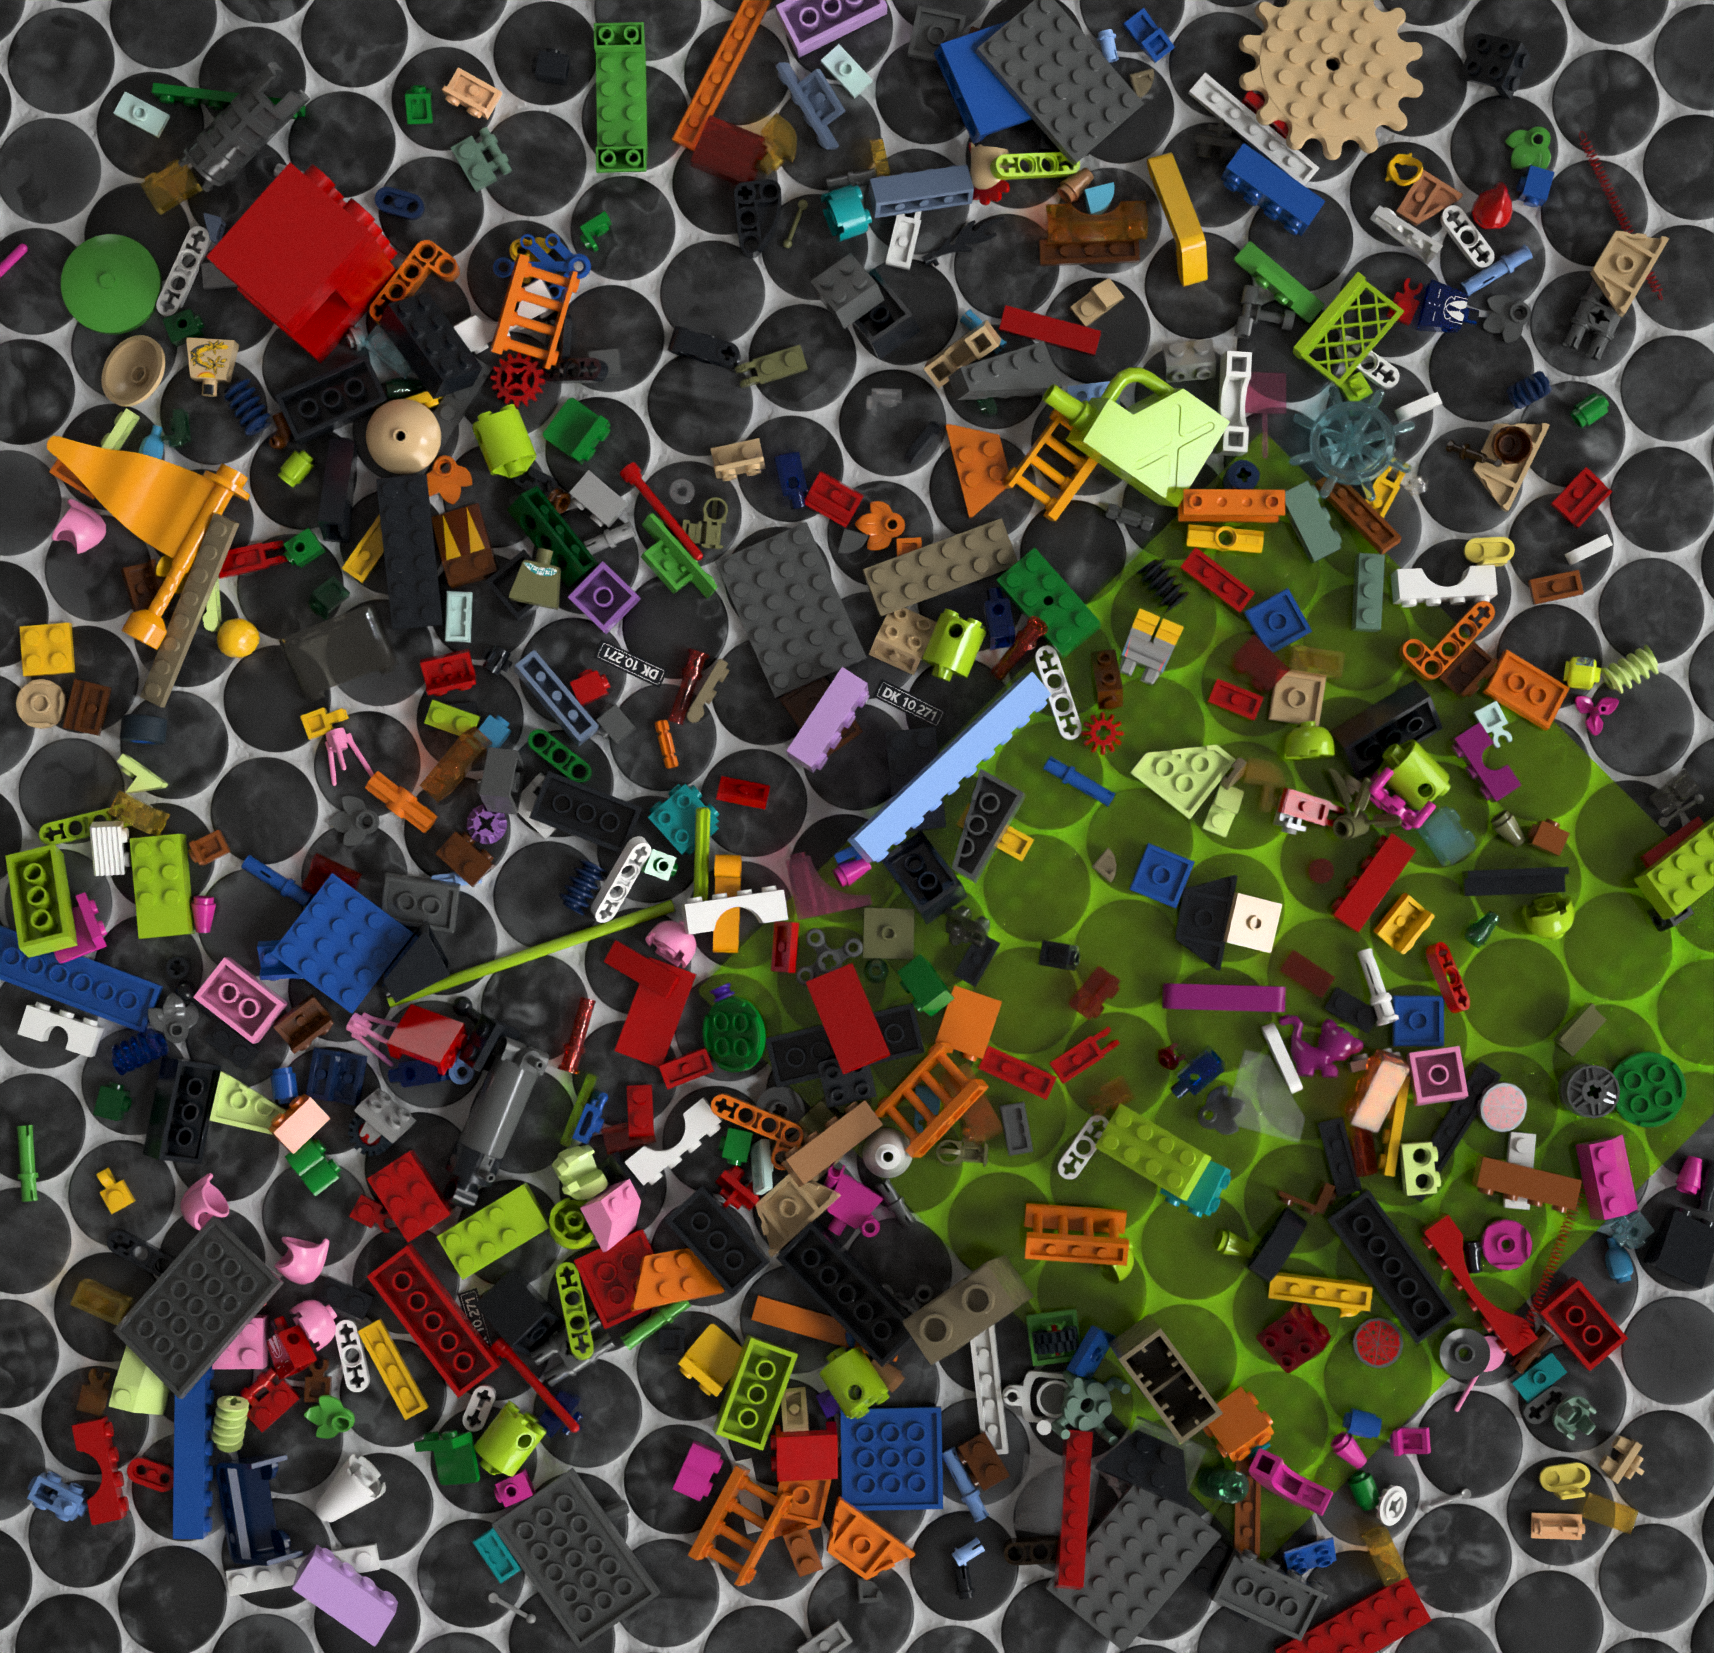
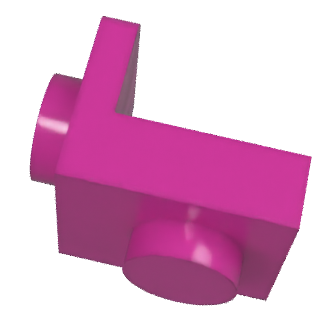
[1390,1427,1431,1456]

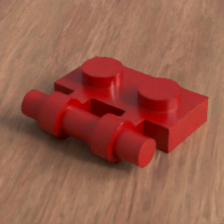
[239,1367,301,1432]

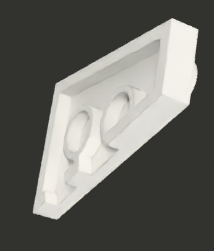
[1370,205,1443,264]

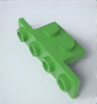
[1234,241,1324,324]
[641,513,718,599]

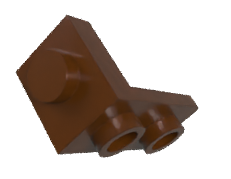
[1091,649,1123,710]
[1274,1181,1337,1216]

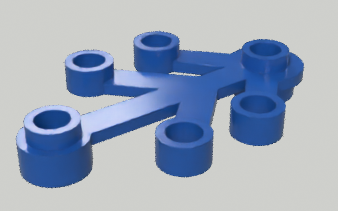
[493,233,591,299]

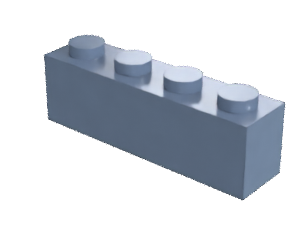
[868,165,974,218]
[514,650,599,747]

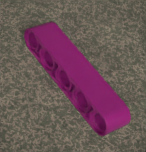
[1162,983,1286,1012]

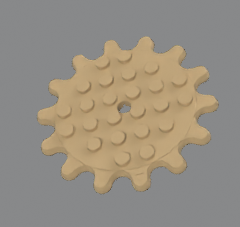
[1239,0,1423,160]

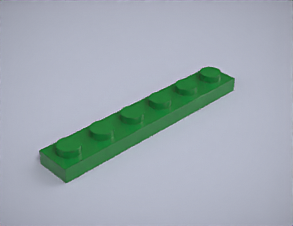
[152,83,306,119]

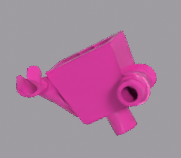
[823,1162,883,1237]

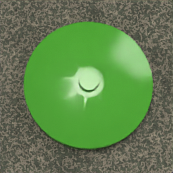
[61,234,162,335]

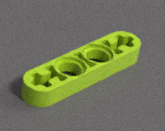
[990,152,1080,180]
[39,805,137,845]
[556,1262,594,1360]

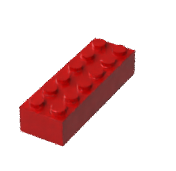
[367,1243,502,1398]

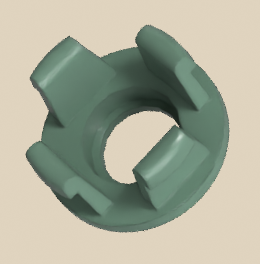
[1552,1395,1596,1440]

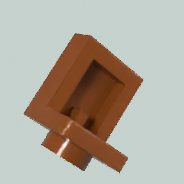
[188,829,231,866]

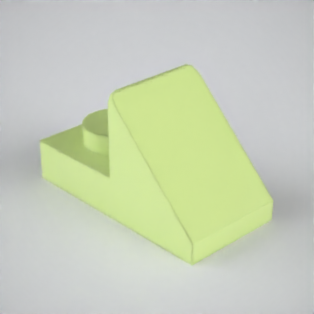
[117,754,168,794]
[1202,782,1244,838]

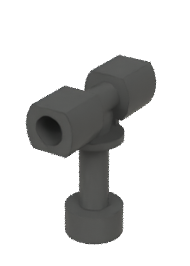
[1234,285,1295,339]

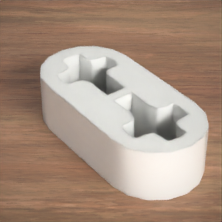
[1394,392,1443,423]
[1564,534,1613,565]
[462,1384,496,1432]

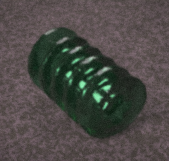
[1197,1466,1249,1503]

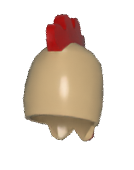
[969,142,1010,206]

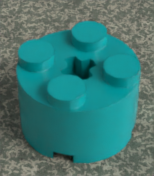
[821,185,872,242]

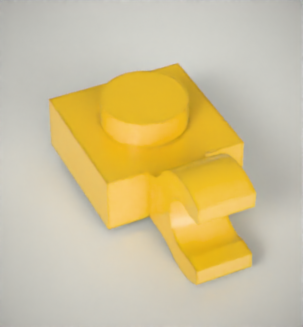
[300,707,349,740]
[96,1167,135,1214]

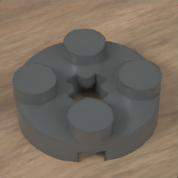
[756,1086,805,1136]

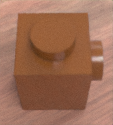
[1527,818,1570,857]

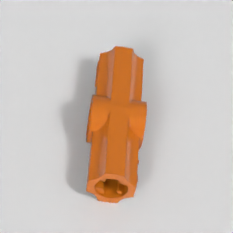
[365,771,438,833]

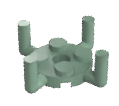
[1051,1370,1131,1446]

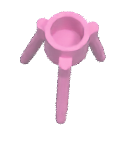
[325,728,374,786]
[346,1012,399,1067]

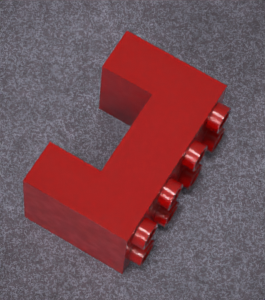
[206,162,398,364]

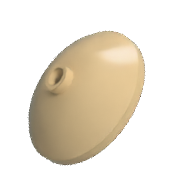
[101,335,165,407]
[366,399,442,475]

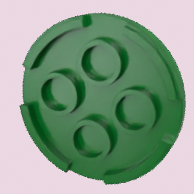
[702,996,766,1073]
[1613,1051,1687,1127]

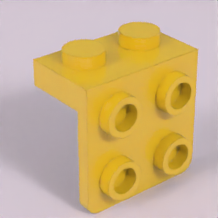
[678,1324,742,1397]

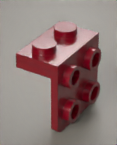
[1256,1302,1332,1373]

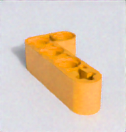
[713,854,742,953]

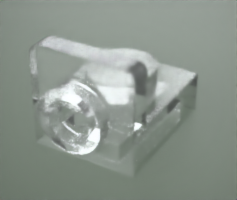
[867,388,902,417]

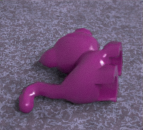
[1279,1014,1364,1078]

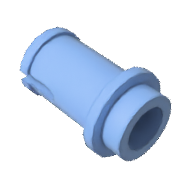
[1096,29,1119,63]
[952,1537,985,1567]

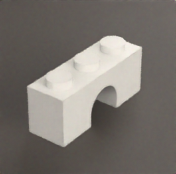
[17,1002,104,1057]

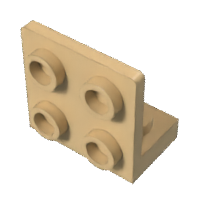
[711,438,766,481]
[869,608,937,675]

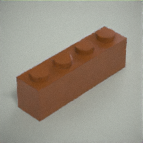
[1471,1155,1582,1213]

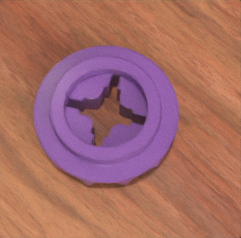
[467,804,507,844]

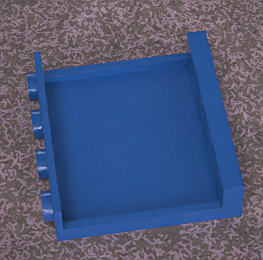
[934,20,1032,144]

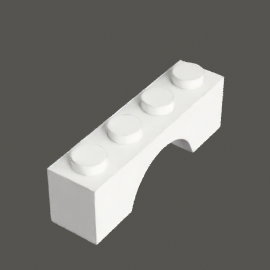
[454,279,554,354]
[1216,351,1252,457]
[1391,565,1498,607]
[681,885,788,935]
[625,1097,722,1186]

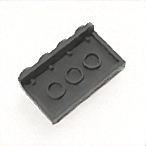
[1210,1548,1328,1641]

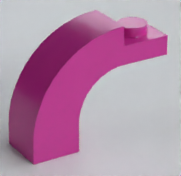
[1248,1448,1333,1516]

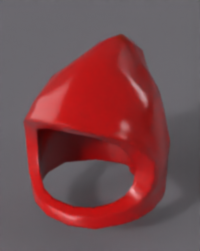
[1471,182,1513,229]

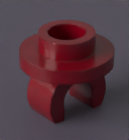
[1158,1043,1186,1070]

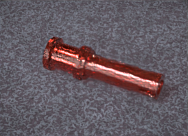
[991,616,1048,680]
[668,648,710,725]
[557,997,596,1075]

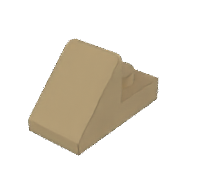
[1070,278,1125,327]
[781,1387,809,1432]

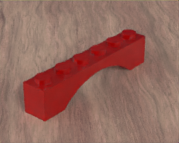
[1420,1213,1538,1356]
[1054,1430,1093,1590]

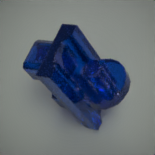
[538,1390,583,1438]

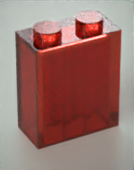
[691,115,768,185]

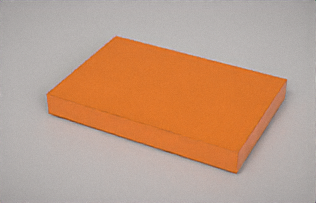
[1482,649,1570,731]

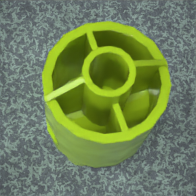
[472,404,537,478]
[922,609,986,682]
[1378,739,1451,812]
[819,1347,890,1419]
[474,1401,547,1477]

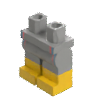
[1119,608,1184,686]

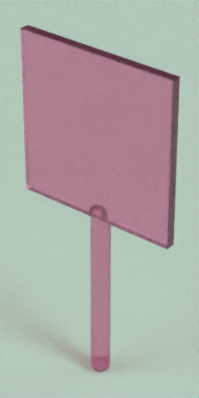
[1245,372,1286,459]

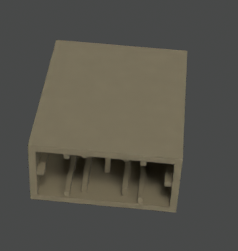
[1109,1314,1223,1444]

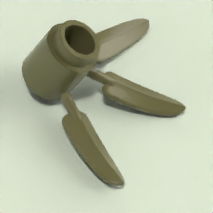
[1328,768,1402,840]

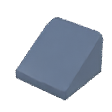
[203,213,226,246]

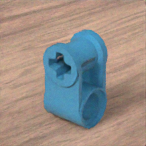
[914,1085,940,1133]

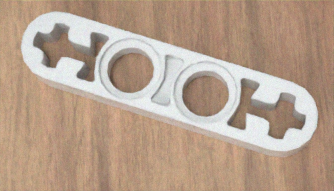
[156,226,211,318]
[1035,646,1082,740]
[591,836,651,923]

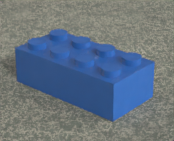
[1221,143,1325,236]

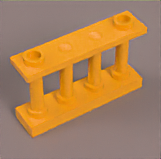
[1004,409,1098,521]

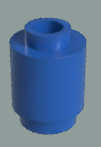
[270,1067,298,1104]
[1342,1408,1382,1439]

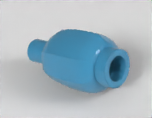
[138,425,164,460]
[1605,1237,1633,1284]

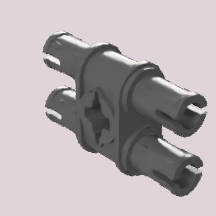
[1563,279,1624,361]
[530,1311,616,1387]

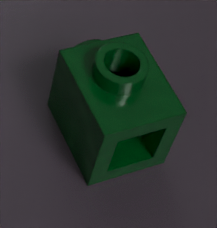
[162,309,205,347]
[93,1081,132,1121]

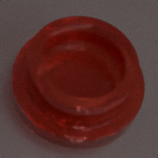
[1308,858,1334,883]

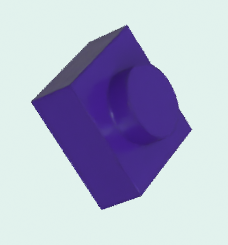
[816,1389,841,1419]

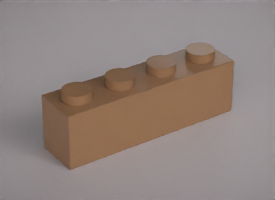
[781,1100,883,1187]

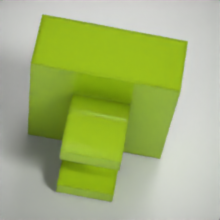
[1340,371,1373,406]

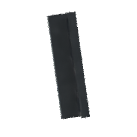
[1462,867,1569,896]

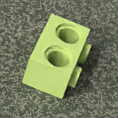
[1399,1141,1441,1196]

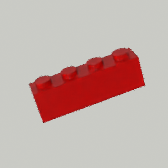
[1331,833,1417,933]

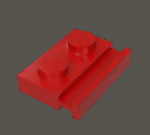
[1550,467,1613,529]
[803,471,864,528]

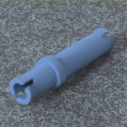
[1460,244,1533,297]
[942,1447,989,1522]

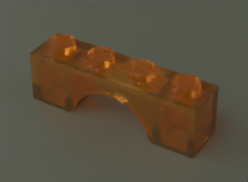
[1046,200,1148,243]

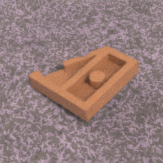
[1395,170,1463,226]

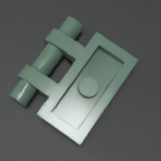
[451,127,512,192]

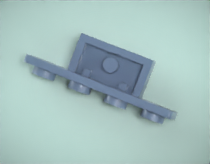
[775,62,846,150]

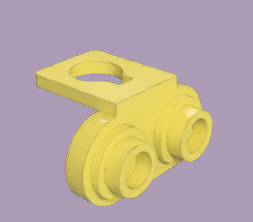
[1464,537,1515,567]
[1539,1462,1591,1500]

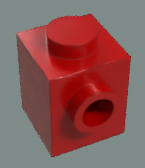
[570,669,611,707]

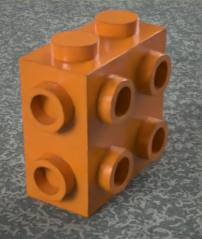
[1203,1387,1274,1463]

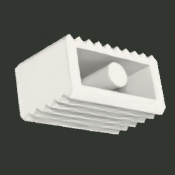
[90,821,131,876]

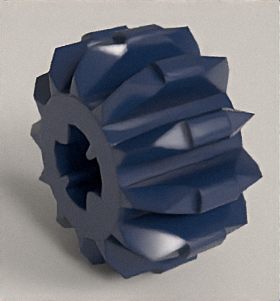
[1507,371,1552,409]

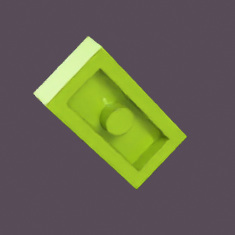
[424,699,481,740]

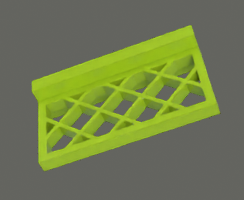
[1293,272,1404,388]

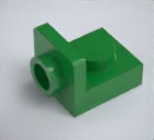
[405,85,433,124]
[579,211,612,252]

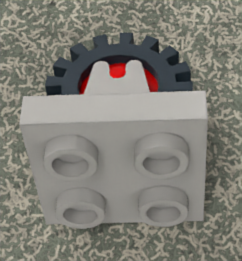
[348,1088,416,1156]

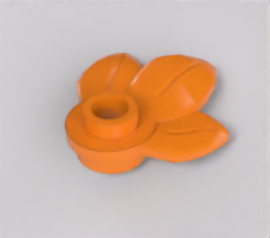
[427,455,472,505]
[855,501,905,551]

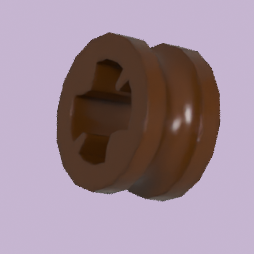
[548,488,571,514]

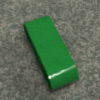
[528,729,592,784]

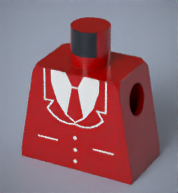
[267,1316,317,1380]

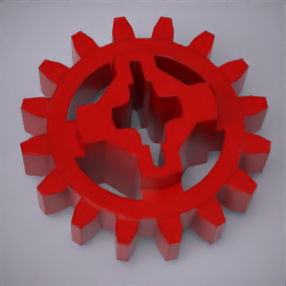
[491,352,546,408]

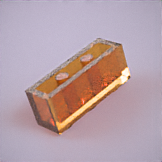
[420,726,492,802]
[1345,1049,1410,1133]
[940,1062,1003,1146]

